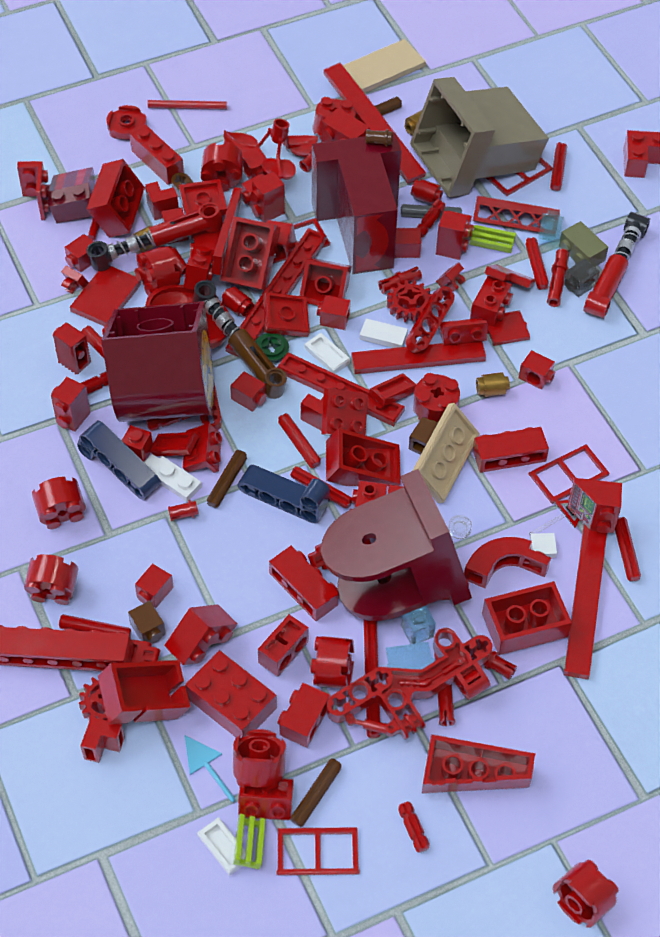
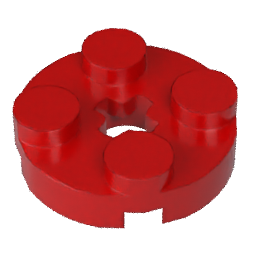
[106,105,147,139]

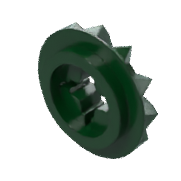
[255,333,289,363]

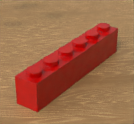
[0,625,134,671]

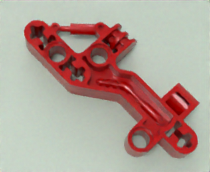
[327,628,493,740]

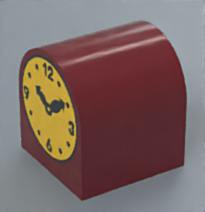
[101,301,214,422]

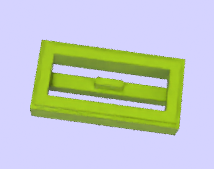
[470,225,516,253]
[233,814,265,869]

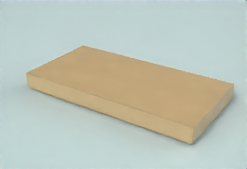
[343,39,426,93]
[412,403,480,503]

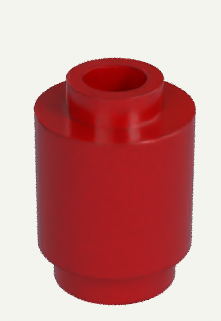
[411,179,443,205]
[222,287,254,317]

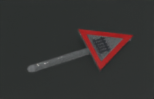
[529,500,579,535]

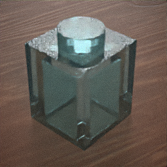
[538,210,564,242]
[401,606,436,646]

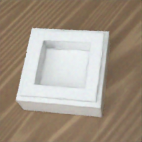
[530,533,557,558]

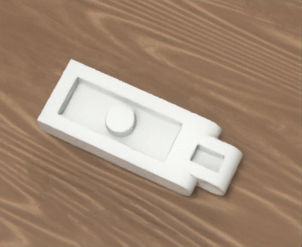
[144,454,202,502]

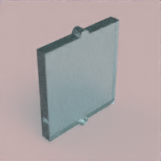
[385,642,435,669]

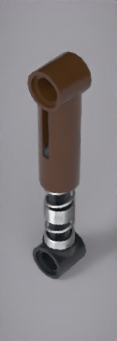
[193,280,287,399]

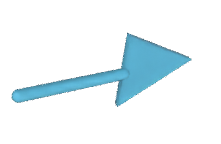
[185,735,235,802]

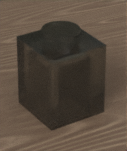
[564,259,600,297]

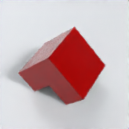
[145,181,179,221]
[267,220,296,260]
[301,393,323,430]
[80,717,125,763]

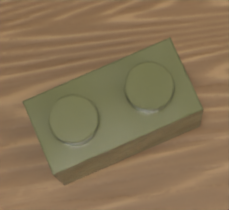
[559,221,608,272]

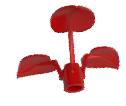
[223,118,318,180]

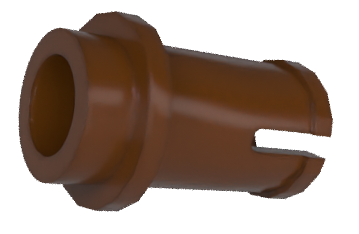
[365,129,393,146]

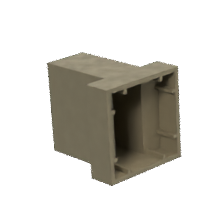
[410,77,549,197]

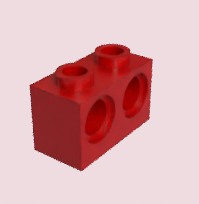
[257,614,309,677]

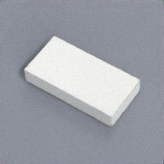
[360,319,408,348]
[304,333,350,374]
[197,817,246,876]

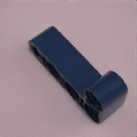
[77,420,161,500]
[237,465,330,523]

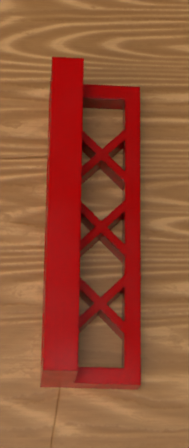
[473,195,560,235]

